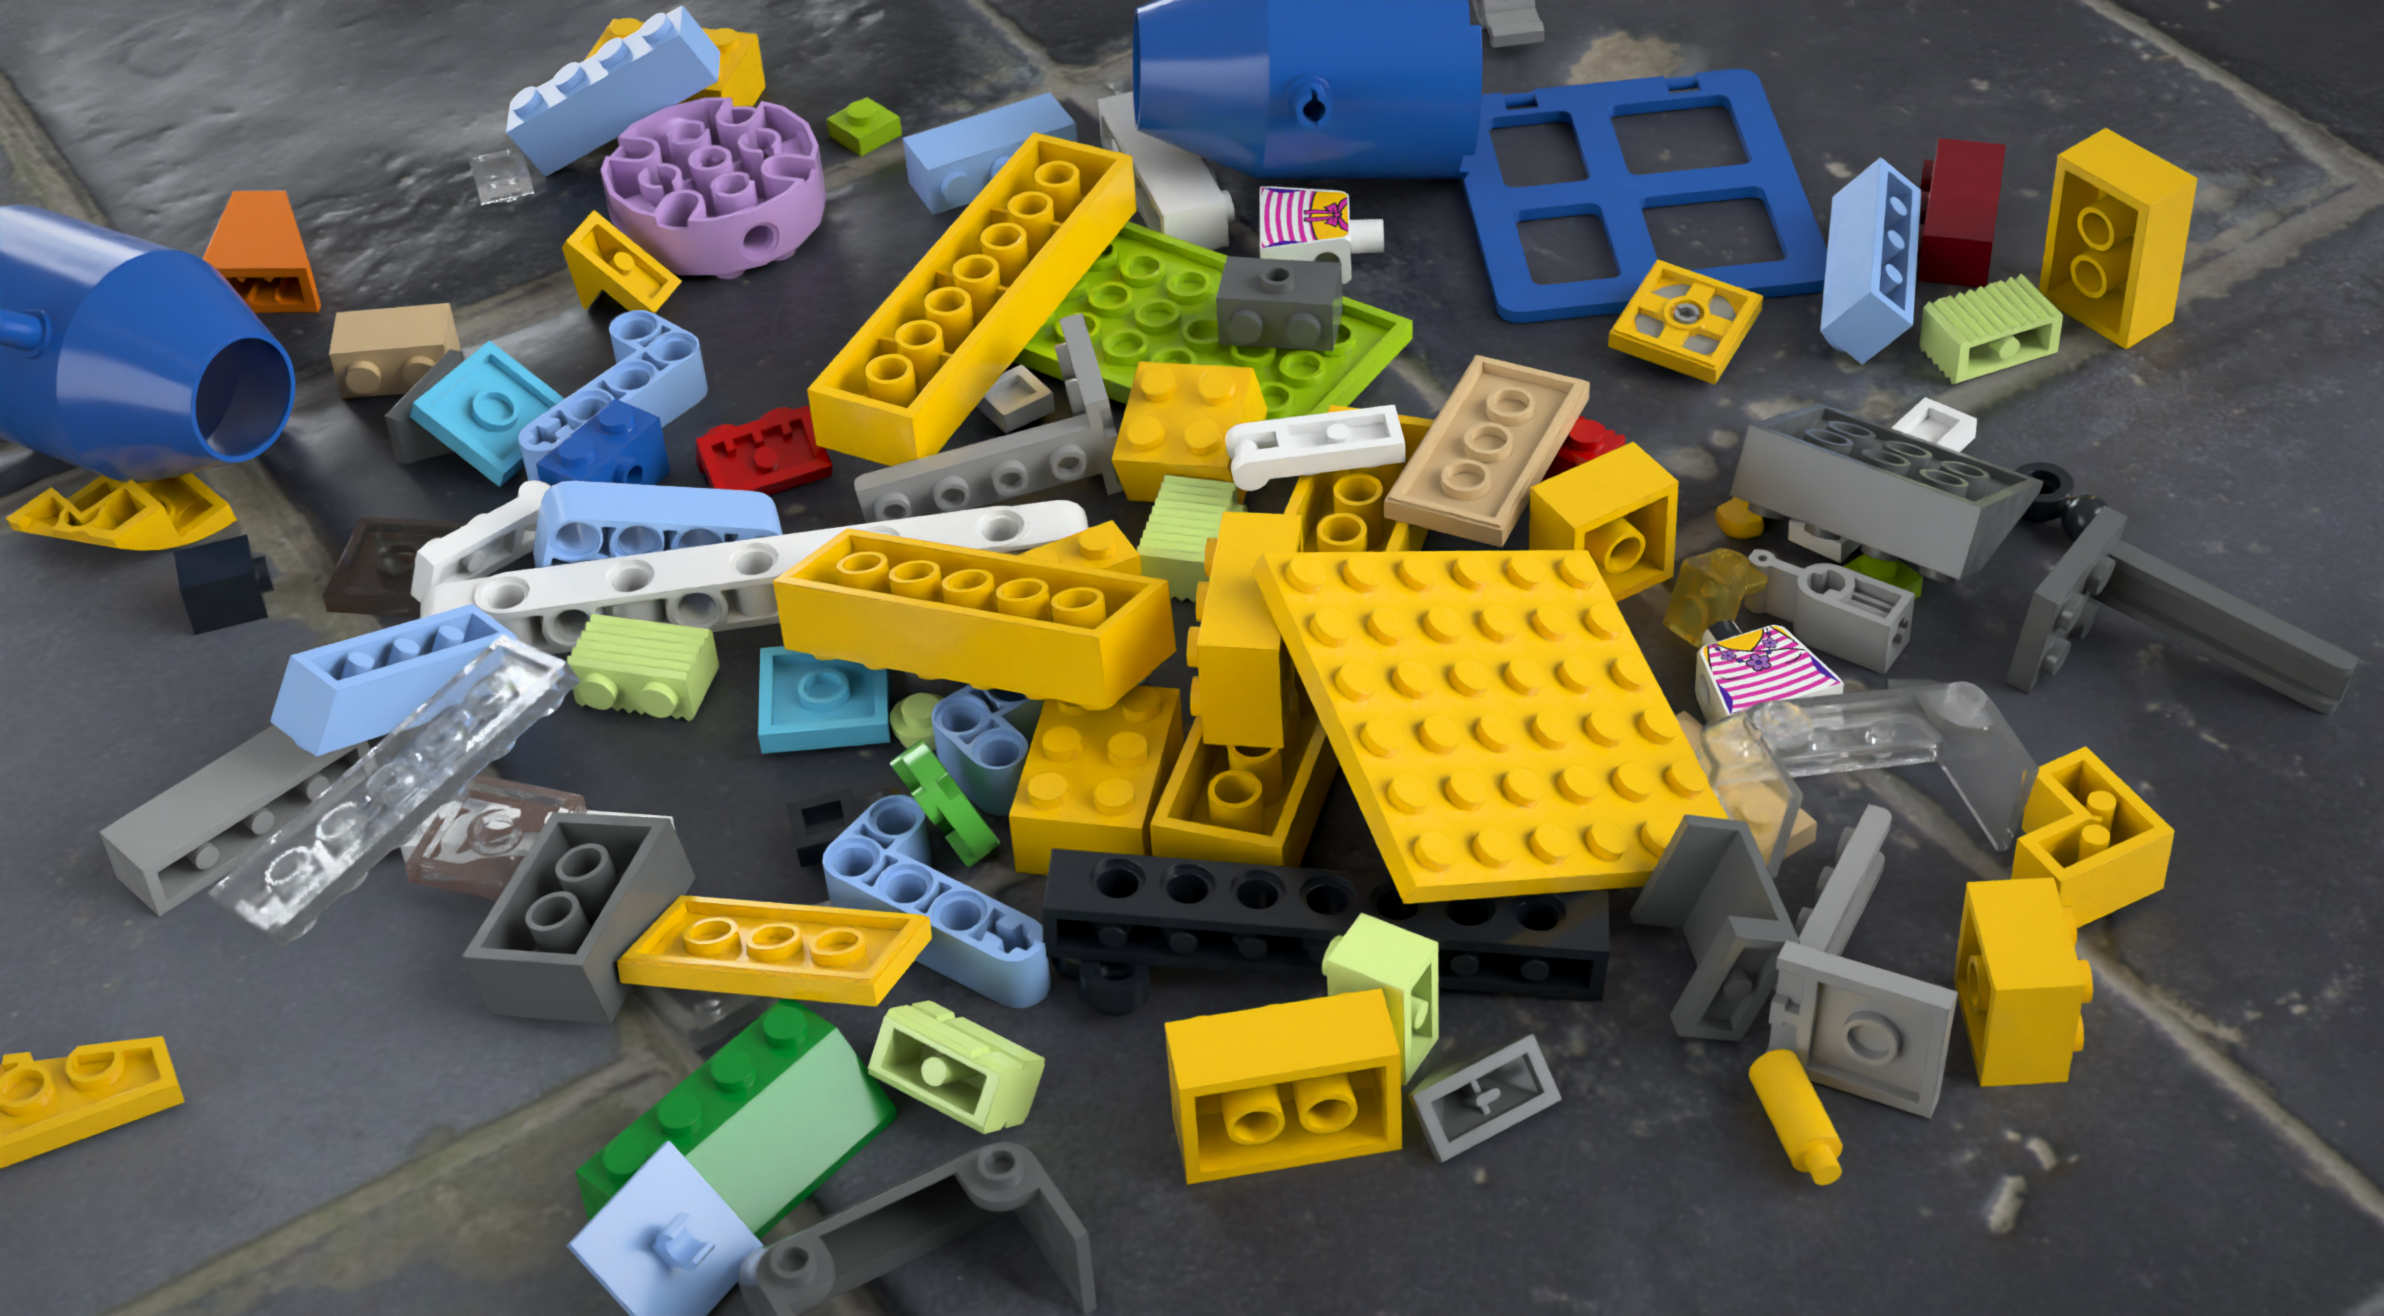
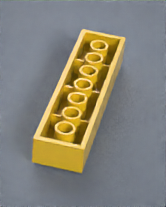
[807,132,1137,466]

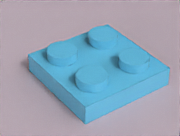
[410,340,564,487]
[758,646,890,754]

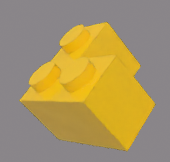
[2011,746,2175,928]

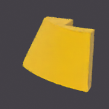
[5,473,237,551]

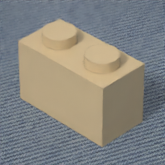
[329,303,460,399]

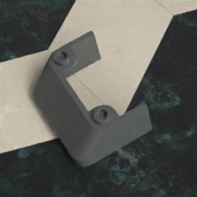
[738,1142,1097,1316]

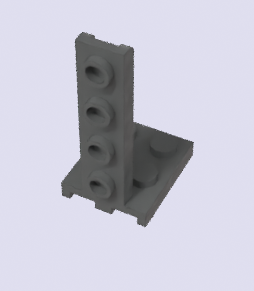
[2005,505,2360,714]

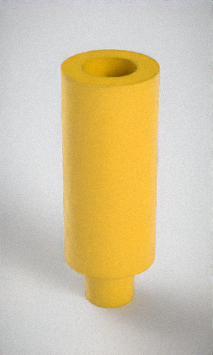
[1749,1049,1843,1185]

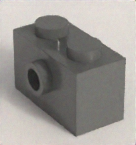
[1216,256,1343,351]

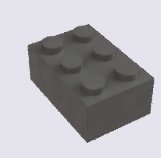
[462,812,696,1025]

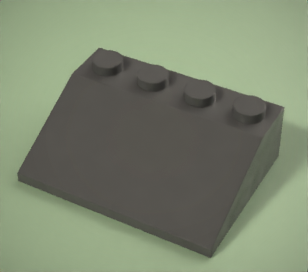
[1729,403,2043,583]

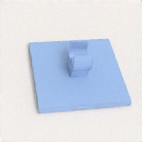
[567,1141,763,1316]

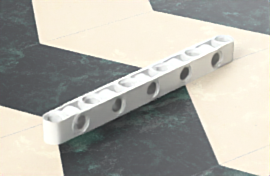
[420,500,1089,659]

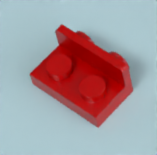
[696,405,833,495]

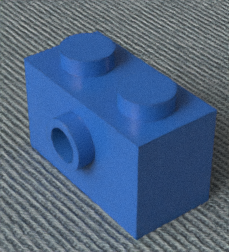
[536,399,670,486]

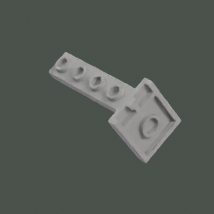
[854,313,1124,524]
[1765,804,1958,1119]

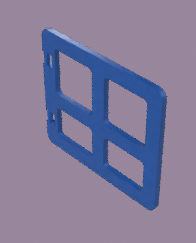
[1461,69,1828,323]

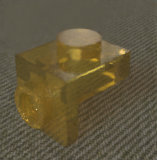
[1662,548,1768,650]

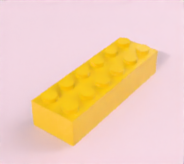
[773,528,1177,710]

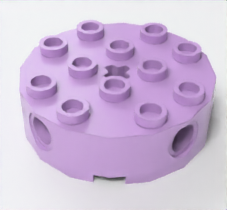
[601,98,827,279]

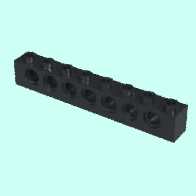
[1043,848,1610,1001]

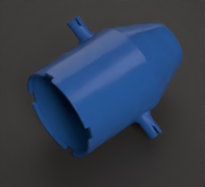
[1132,0,1482,180]
[0,205,295,483]

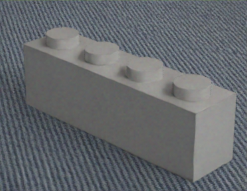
[99,725,378,917]

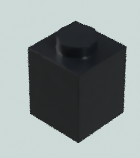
[174,534,275,635]

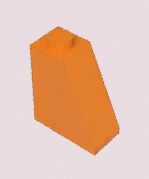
[202,191,321,313]

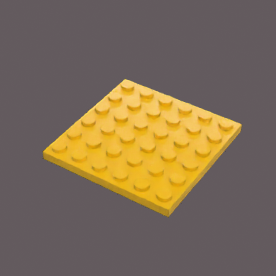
[1252,550,1729,904]

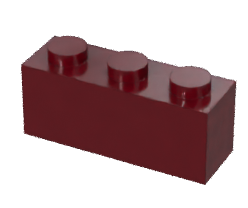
[1917,138,2006,288]

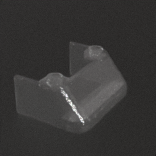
[1695,681,2039,878]

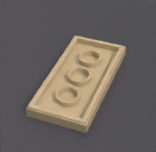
[1384,355,1590,548]

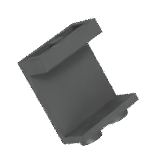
[1629,814,1800,1042]

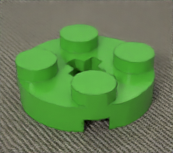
[890,739,1001,868]

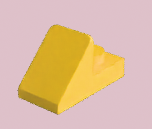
[562,210,682,314]

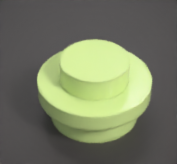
[890,693,944,750]

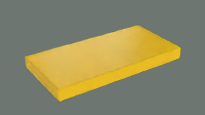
[617,895,932,1007]

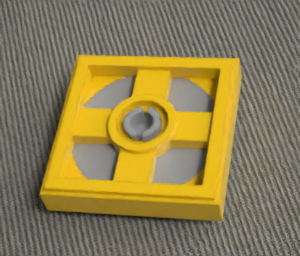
[1608,259,1763,385]

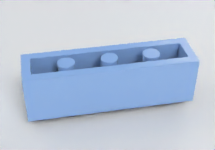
[506,5,720,177]
[1820,157,1921,365]
[270,604,517,757]

